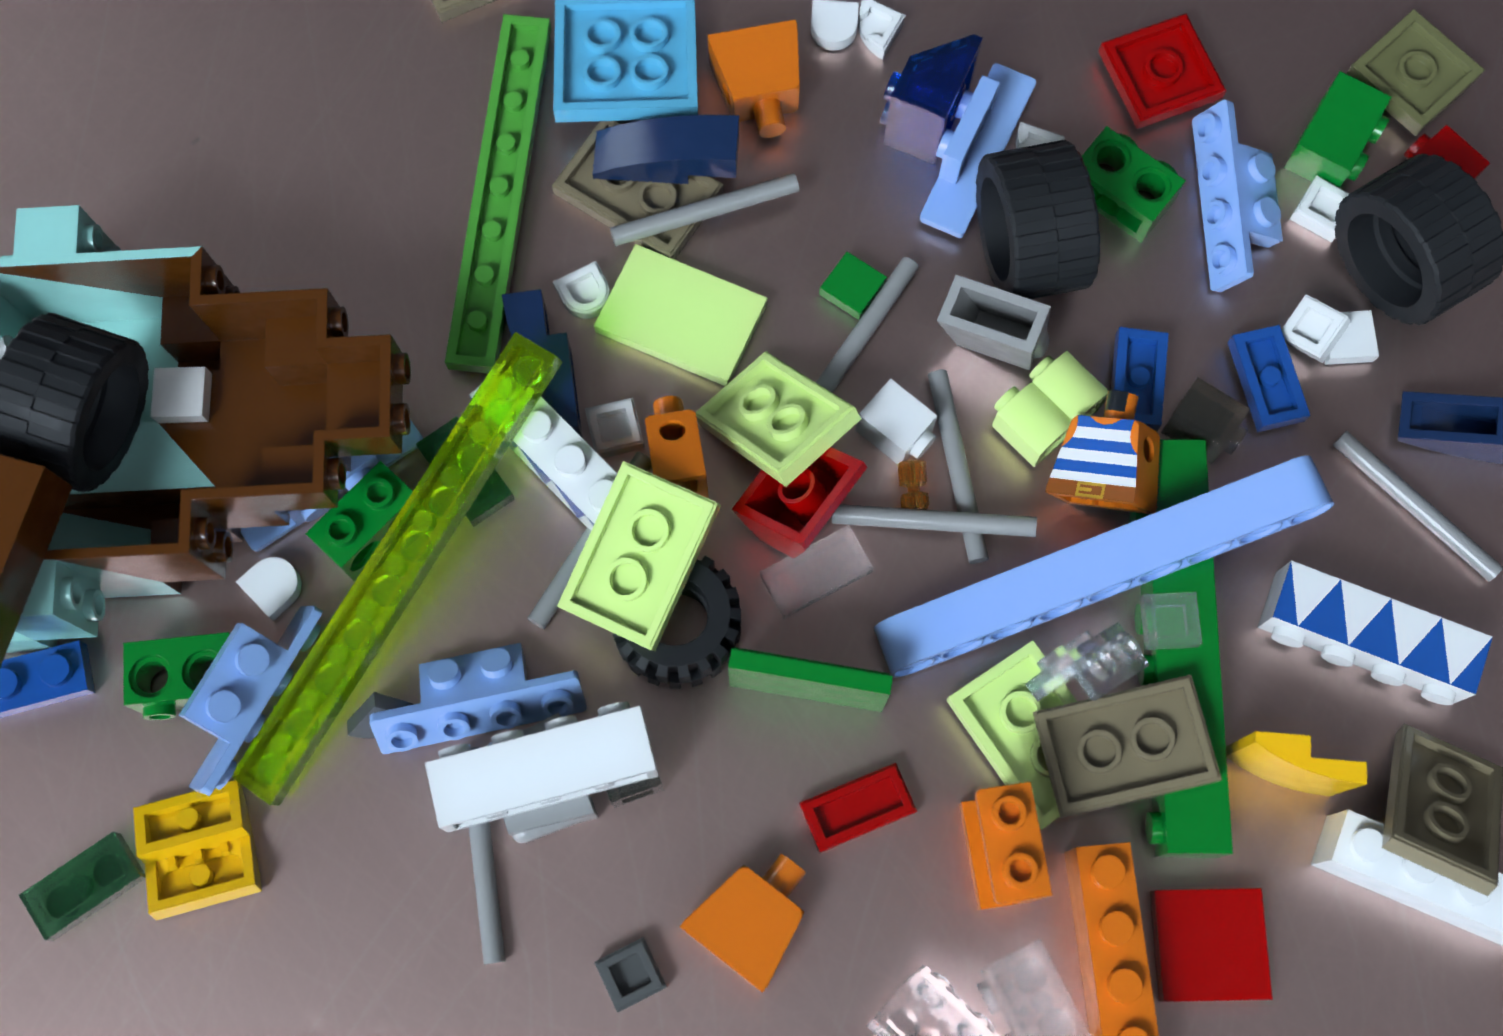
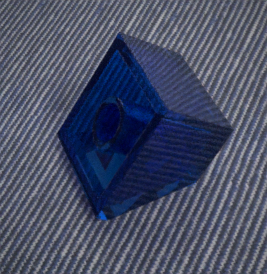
[880,34,983,165]

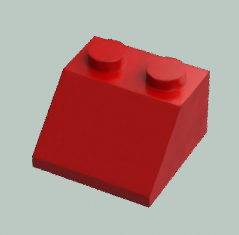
[732,447,868,558]

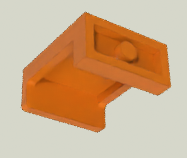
[959,782,1053,910]

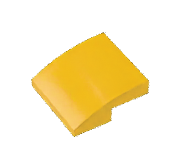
[1226,731,1367,796]
[133,779,262,921]

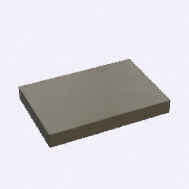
[552,121,724,260]
[1033,675,1222,819]
[1382,724,1503,896]

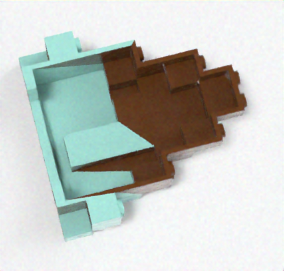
[0,205,411,653]

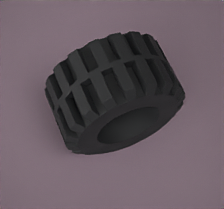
[612,556,741,689]

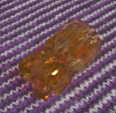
[897,460,929,510]

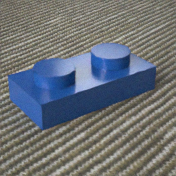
[1227,325,1311,433]
[1111,327,1169,432]
[0,640,95,718]

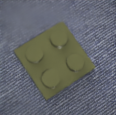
[1346,9,1485,137]

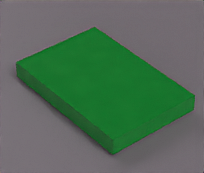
[728,647,893,712]

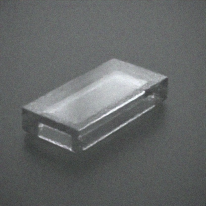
[760,525,874,619]

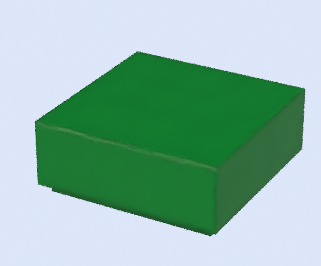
[819,252,887,320]

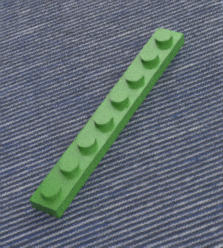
[445,14,552,374]

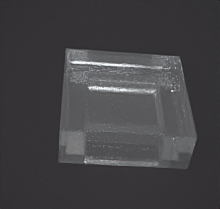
[1139,592,1202,650]

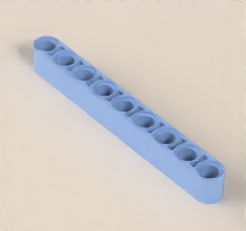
[874,455,1334,678]

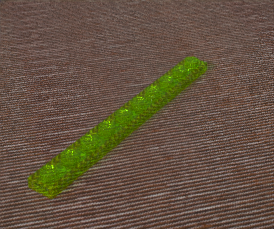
[232,332,563,806]

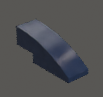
[592,115,739,184]
[502,289,583,438]
[1398,391,1503,464]

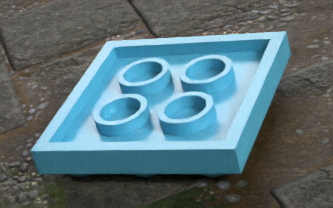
[553,0,698,123]

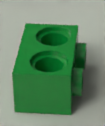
[1082,126,1186,243]
[305,461,427,582]
[123,632,230,720]

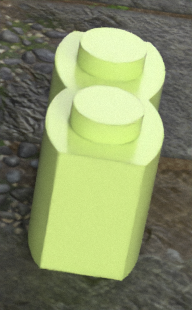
[992,351,1109,467]

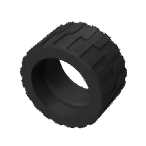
[976,140,1100,299]
[1334,154,1503,325]
[0,313,149,493]

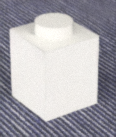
[855,378,938,467]

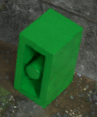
[1284,71,1392,188]

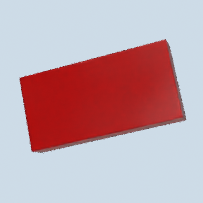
[799,762,917,854]

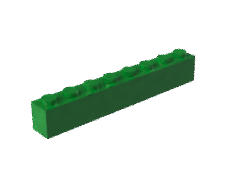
[1129,439,1233,858]

